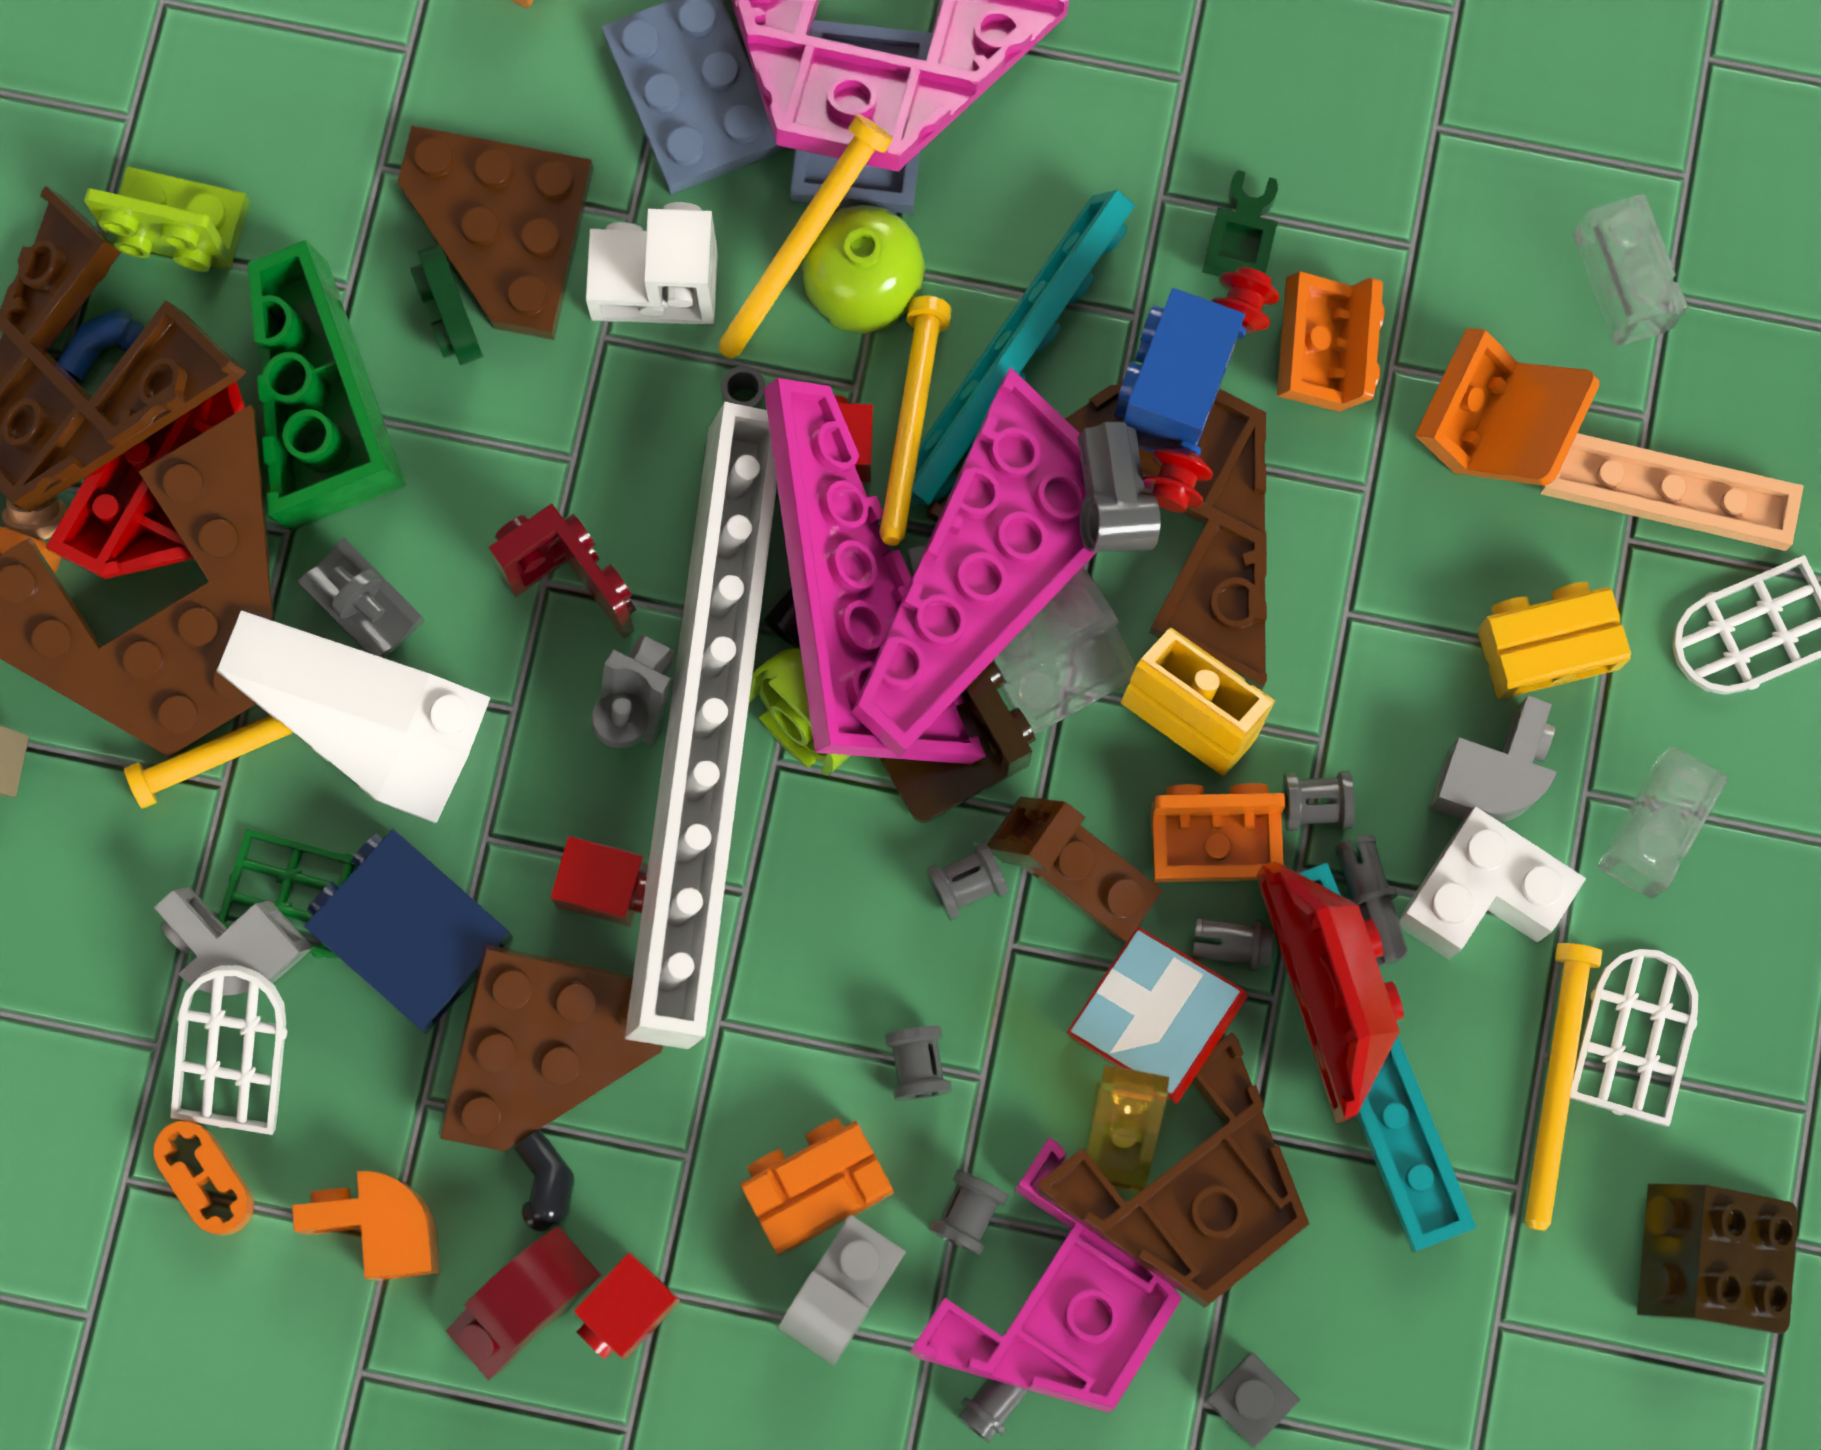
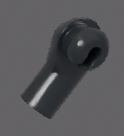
[515,1129,574,1232]

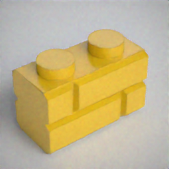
[1478,582,1631,700]
[1120,627,1275,777]

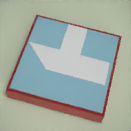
[1066,927,1248,1104]

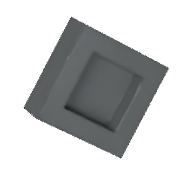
[1205,1352,1301,1448]

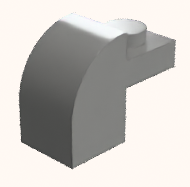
[1429,695,1557,823]
[154,887,313,995]
[778,1215,906,1366]

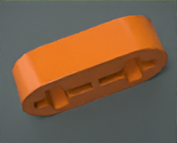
[154,1121,254,1235]

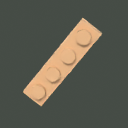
[1540,433,1804,551]

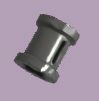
[1282,771,1354,831]
[926,841,1009,921]
[885,1026,952,1101]
[928,1170,1009,1256]

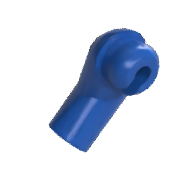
[58,308,145,382]

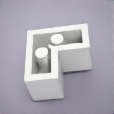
[586,202,718,325]
[1399,807,1586,960]

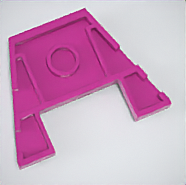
[909,1137,1182,1413]

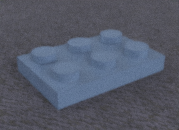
[601,0,784,195]
[790,20,933,214]

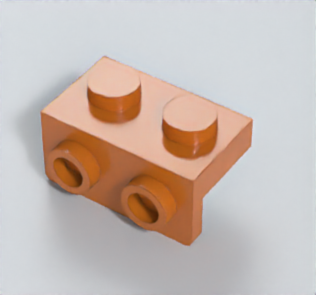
[1277,271,1385,412]
[1150,783,1285,883]

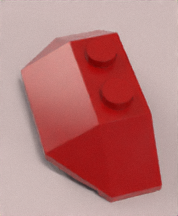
[45,381,259,579]
[1256,861,1404,1123]

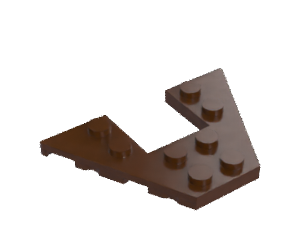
[0,186,247,512]
[927,364,1267,691]
[0,404,275,757]

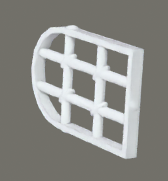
[1672,555,1821,695]
[1570,949,1698,1127]
[170,965,287,1135]

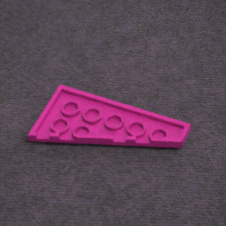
[851,367,1097,758]
[764,378,986,764]

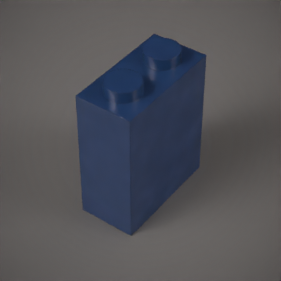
[304,829,513,1034]

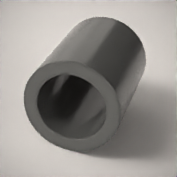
[721,366,767,410]

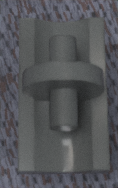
[297,538,425,658]
[591,635,675,749]

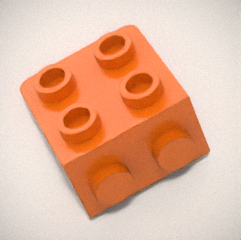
[1415,328,1600,486]

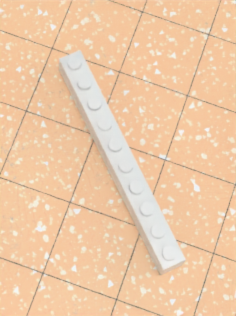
[625,402,777,1049]

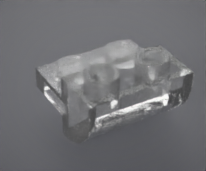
[993,567,1136,735]

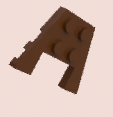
[1033,1032,1309,1308]

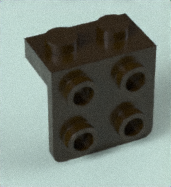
[878,661,1036,823]
[1637,1183,1798,1334]

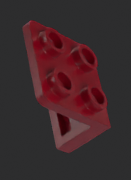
[488,503,636,639]

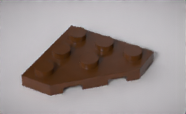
[398,125,594,340]
[438,944,663,1151]

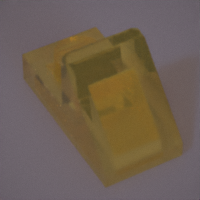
[1085,1065,1169,1191]

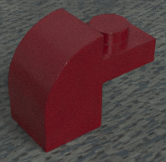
[446,1226,602,1381]

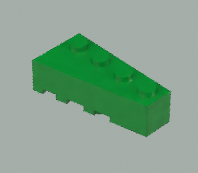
[248,240,407,531]

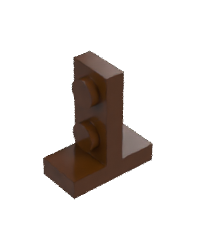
[987,796,1163,942]

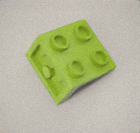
[84,166,250,272]

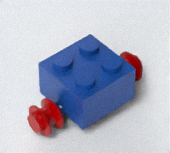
[1113,267,1280,513]

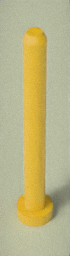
[718,114,894,359]
[880,295,952,546]
[124,715,294,809]
[1525,943,1603,1231]

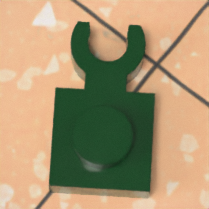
[1202,170,1278,277]

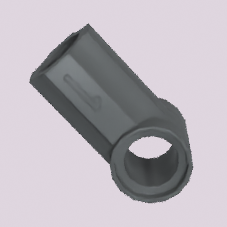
[1077,422,1161,552]

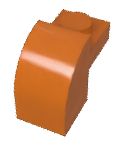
[292,1171,440,1281]

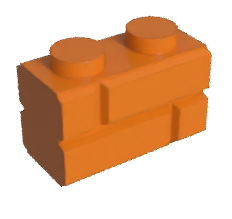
[740,1117,894,1257]

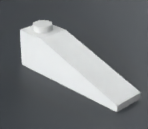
[217,610,491,824]

